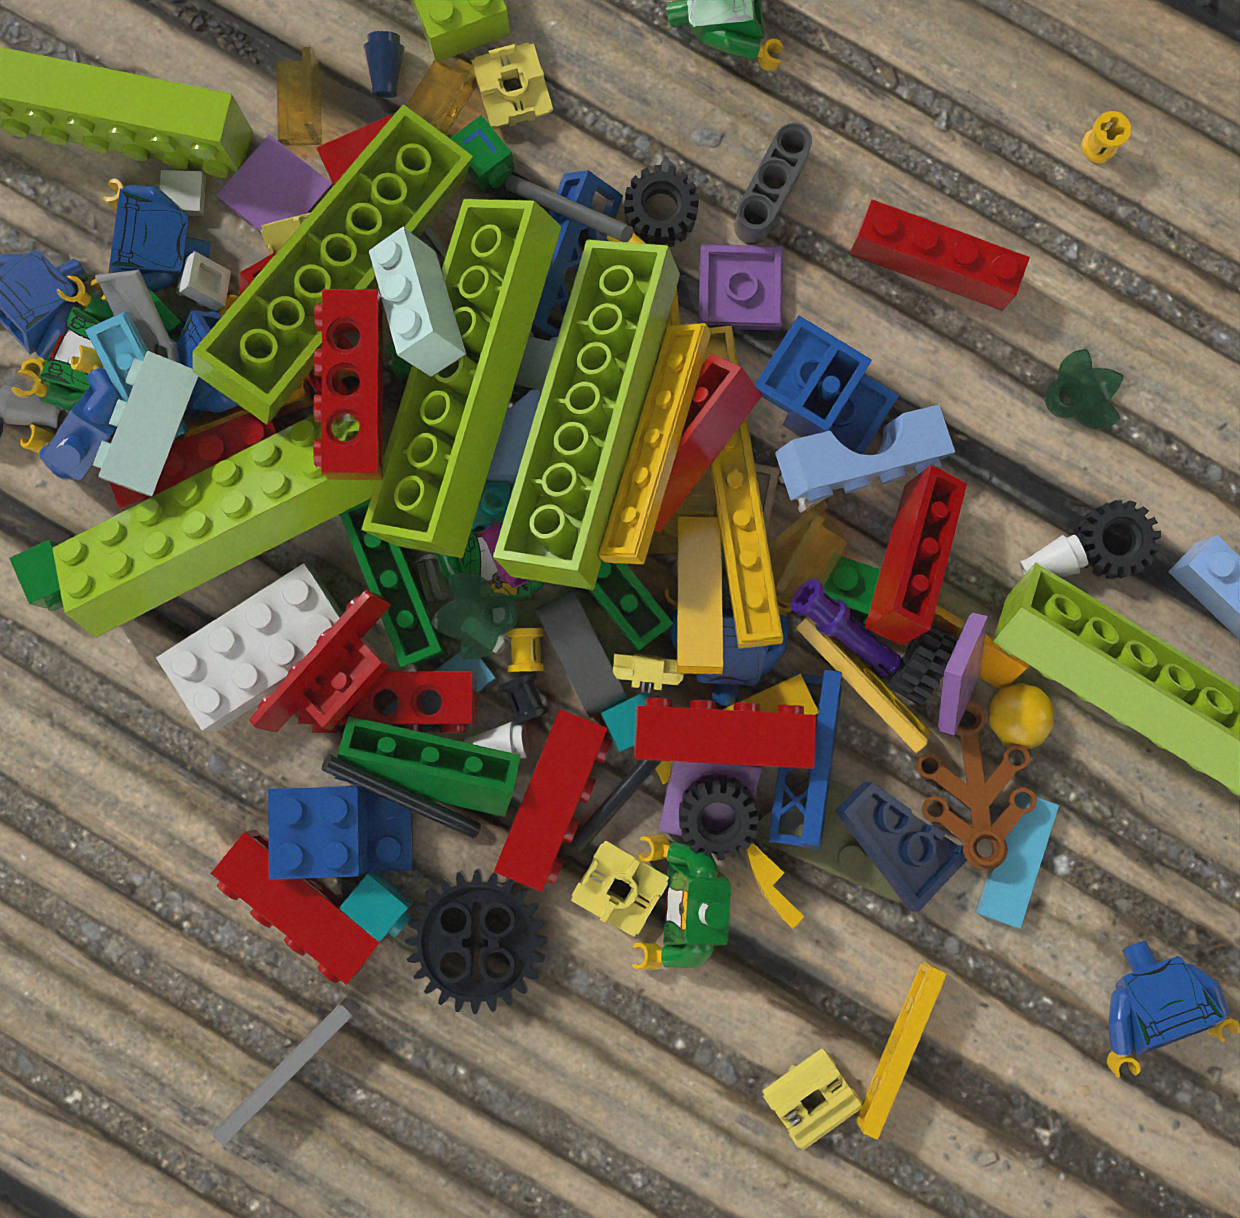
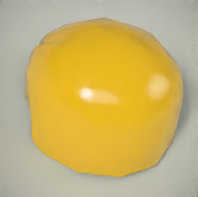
[988,682,1055,750]

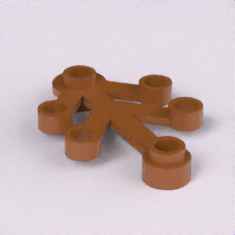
[916,701,1037,870]

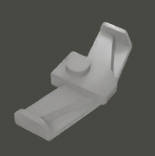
[95,270,181,364]

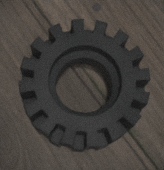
[624,165,699,247]
[1075,500,1161,579]
[889,624,959,705]
[679,774,759,860]

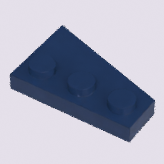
[835,782,967,912]

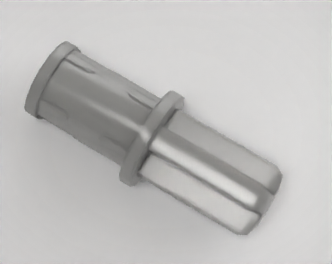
[410,549,449,603]

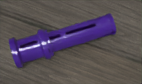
[790,579,901,677]

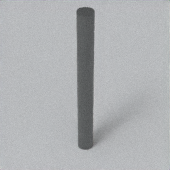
[505,175,633,242]

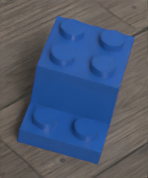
[755,315,899,454]
[268,785,413,879]

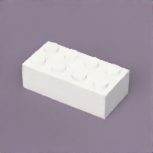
[156,563,343,732]

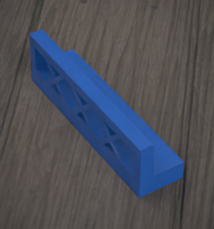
[531,170,624,339]
[768,670,843,850]

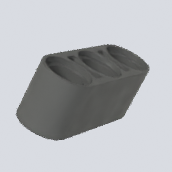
[734,122,812,244]
[535,590,628,719]

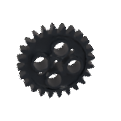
[405,868,548,1014]

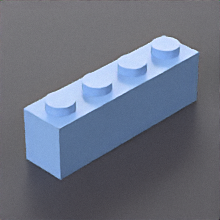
[1168,535,1240,640]

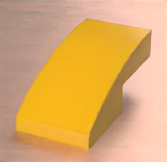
[743,842,805,929]

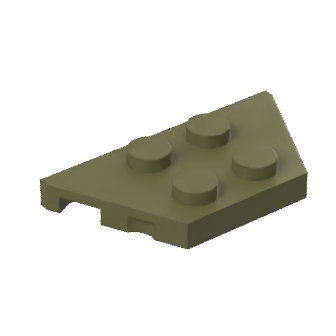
[751,776,900,903]

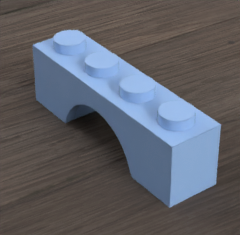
[775,405,955,503]

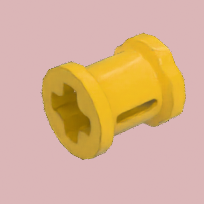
[1081,111,1131,164]
[506,628,545,673]

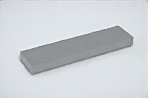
[213,997,360,1146]

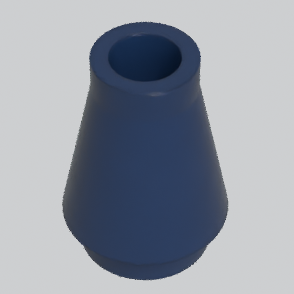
[363,31,405,98]

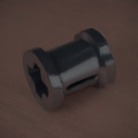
[500,672,549,725]

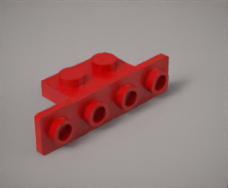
[249,590,391,732]

